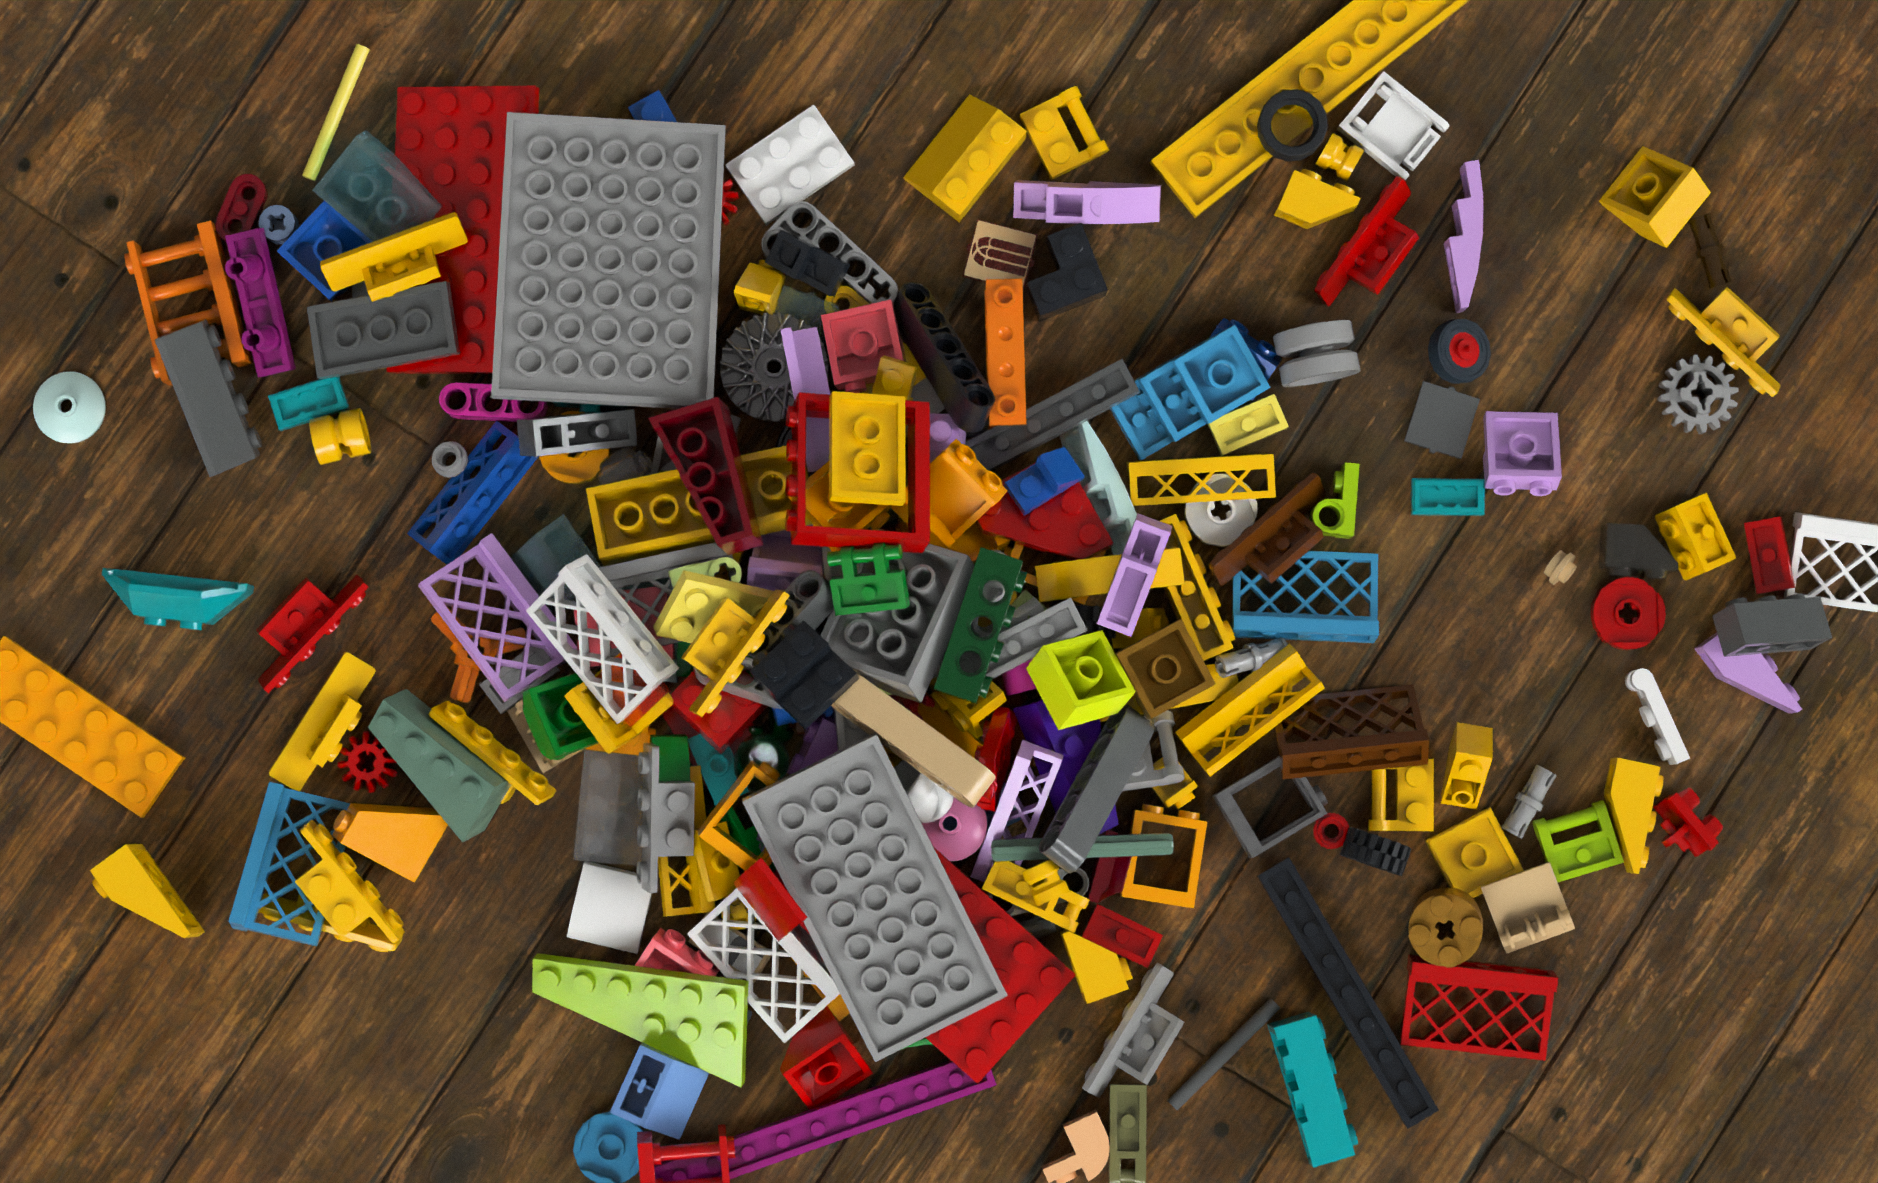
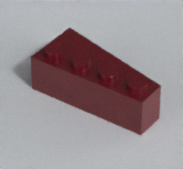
[648,397,764,555]

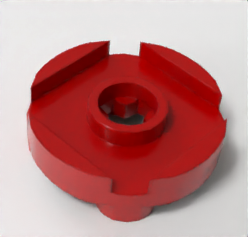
[1591,577,1666,650]

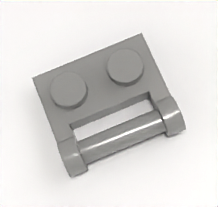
[1123,710,1185,791]

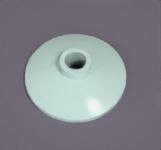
[33,372,106,443]

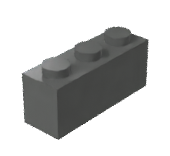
[1713,594,1832,657]

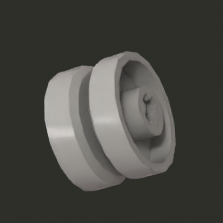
[1273,320,1361,387]

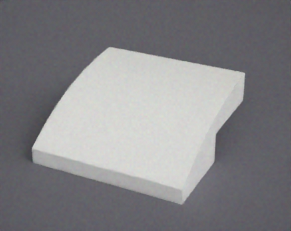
[567,861,652,954]

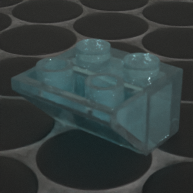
[511,514,603,616]

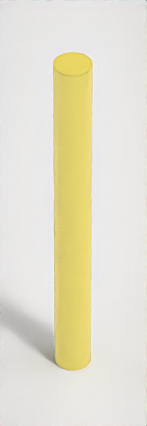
[302,44,370,181]

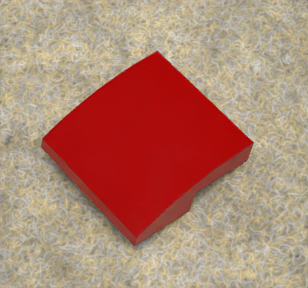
[734,858,808,942]

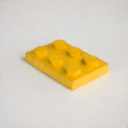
[829,391,906,506]

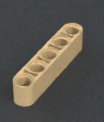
[831,673,996,808]

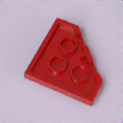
[976,462,1114,561]

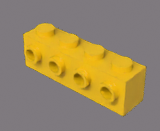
[1160,514,1235,661]

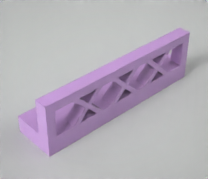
[780,327,830,477]
[971,740,1064,882]

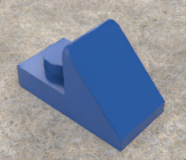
[1004,447,1085,516]

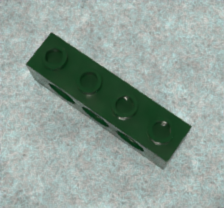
[934,547,1028,704]

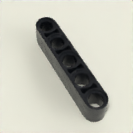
[894,282,995,433]

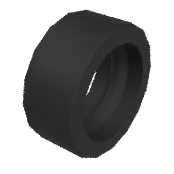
[1257,89,1328,161]

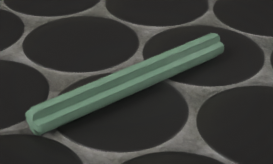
[991,833,1174,862]

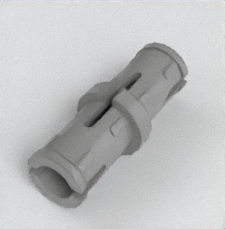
[1215,637,1288,678]
[1501,764,1557,839]

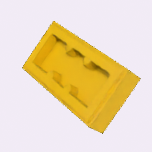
[694,821,740,902]

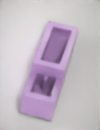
[1097,513,1172,637]

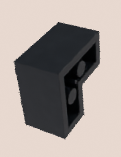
[1026,223,1108,322]

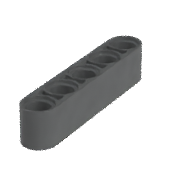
[1039,704,1155,873]

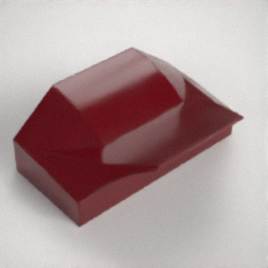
[1085,830,1132,903]

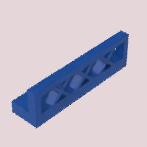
[407,420,539,565]

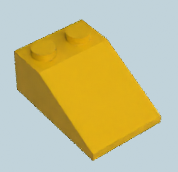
[90,844,205,938]

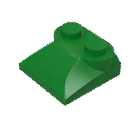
[522,670,598,760]

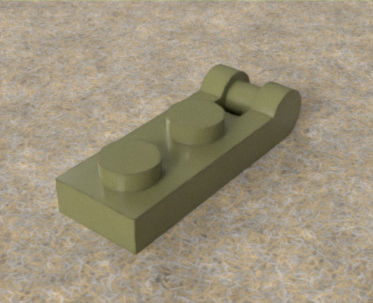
[1108,1084,1147,1183]

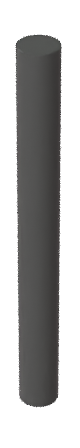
[1167,998,1280,1111]

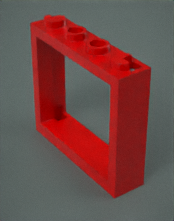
[785,392,930,553]

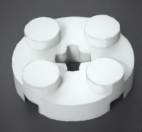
[1184,474,1258,547]

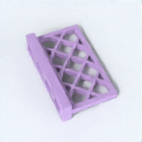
[418,533,577,702]

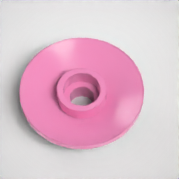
[922,797,987,861]

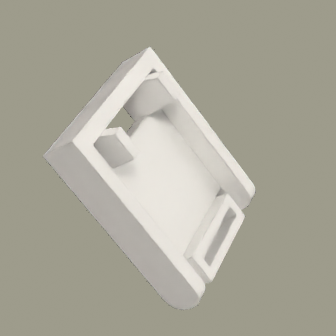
[1337,71,1450,180]

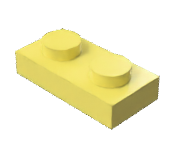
[1208,394,1289,456]

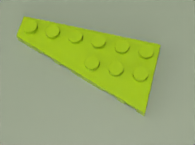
[532,953,748,1087]

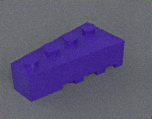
[1013,696,1119,834]

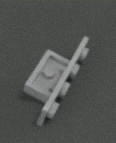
[636,743,695,893]
[1082,963,1185,1098]

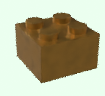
[1115,619,1216,719]

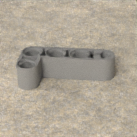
[761,201,898,305]

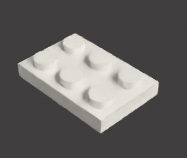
[725,105,855,226]

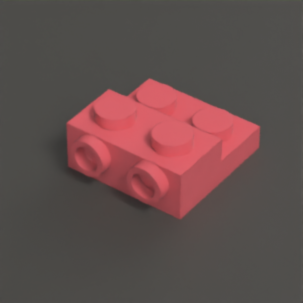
[821,299,906,393]
[635,928,720,976]

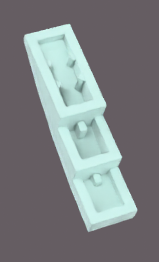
[1060,421,1137,555]

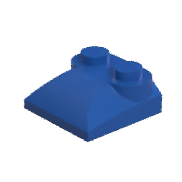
[277,199,373,302]

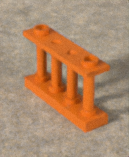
[124,220,253,386]
[984,278,1026,430]

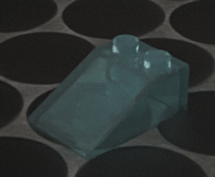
[312,130,442,242]

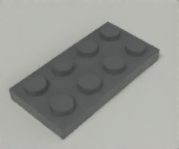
[307,281,460,380]

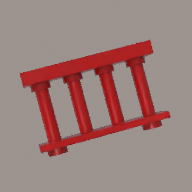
[637,1124,735,1183]

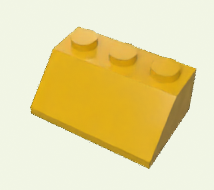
[903,94,1027,222]

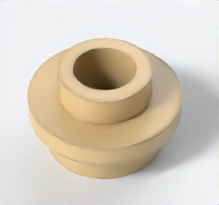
[1544,550,1577,585]

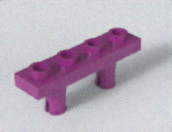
[225,228,296,378]

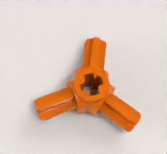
[431,606,526,703]

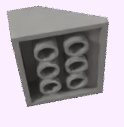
[820,528,975,703]

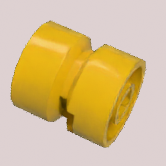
[309,408,371,465]

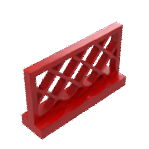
[1399,954,1559,1061]

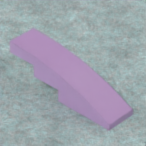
[1444,160,1483,313]

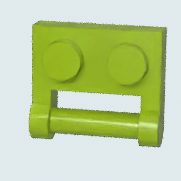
[1533,800,1624,883]

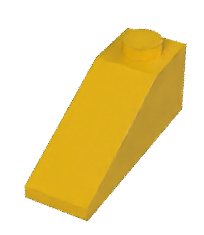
[734,260,786,315]

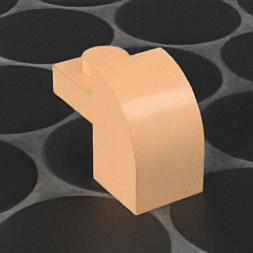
[1041,1109,1110,1183]

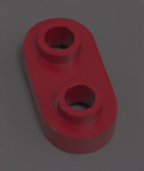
[215,174,268,242]

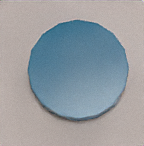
[573,1111,643,1183]

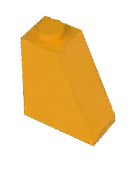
[332,803,448,883]

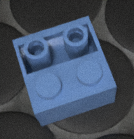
[610,1043,709,1140]

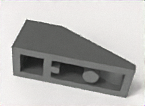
[517,409,637,457]

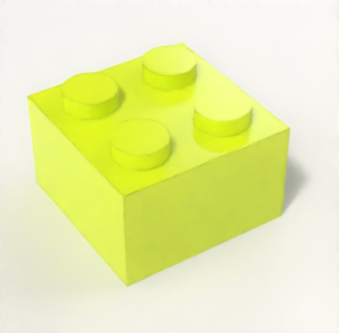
[1026,630,1136,730]

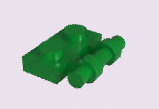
[827,542,910,616]

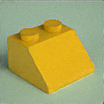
[1599,146,1711,248]
[1060,929,1133,1004]

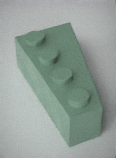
[368,689,511,843]

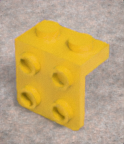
[564,652,673,754]

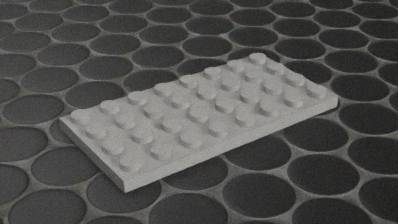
[742,732,1008,1062]

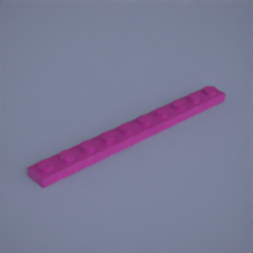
[639,1060,996,1181]

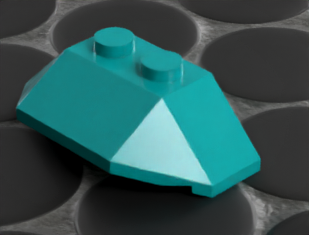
[102,568,254,630]

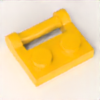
[1020,86,1109,180]
[1368,759,1434,831]

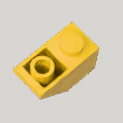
[1274,169,1361,229]
[1441,722,1493,810]

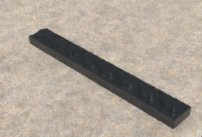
[1257,857,1439,1129]

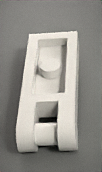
[1625,668,1690,765]

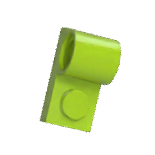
[1309,463,1360,539]

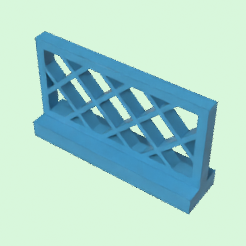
[1230,551,1379,643]
[228,782,350,946]

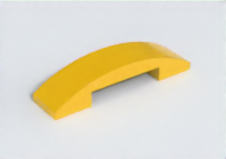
[1035,548,1185,602]

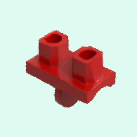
[1653,788,1723,857]

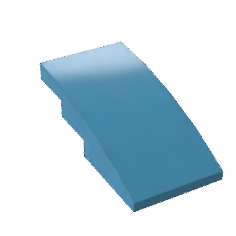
[1110,325,1271,460]

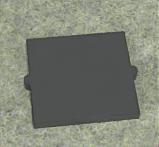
[1404,381,1480,459]

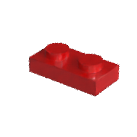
[1744,516,1795,594]
[1081,904,1163,968]

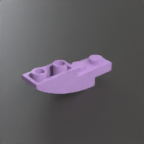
[1013,180,1161,224]

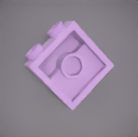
[1483,411,1562,496]

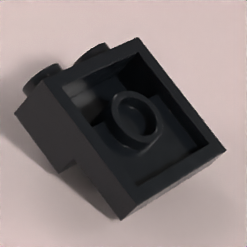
[750,620,859,729]

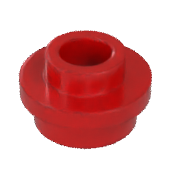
[1313,813,1349,849]

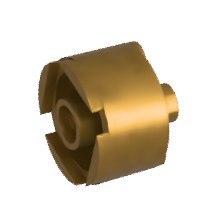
[1408,887,1483,968]

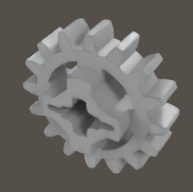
[1657,355,1739,434]

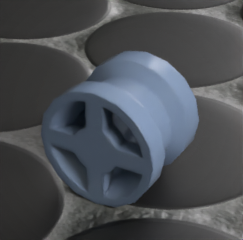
[259,205,300,245]

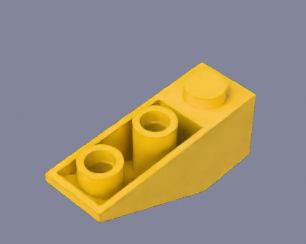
[1604,758,1664,874]

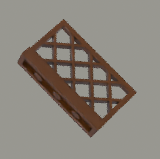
[1270,684,1429,779]

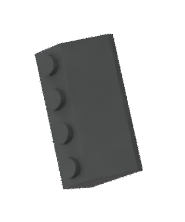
[155,320,262,477]

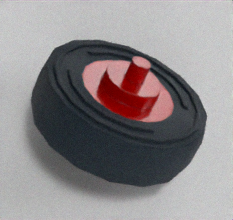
[1428,319,1491,384]

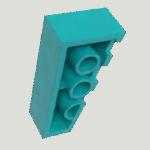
[1267,1012,1358,1168]

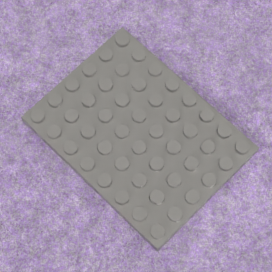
[491,112,726,409]

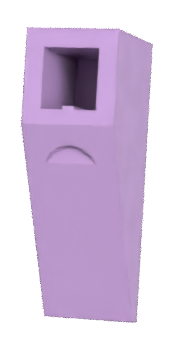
[1694,632,1802,714]

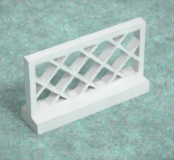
[1784,512,1878,612]
[526,554,679,724]
[687,888,840,1044]

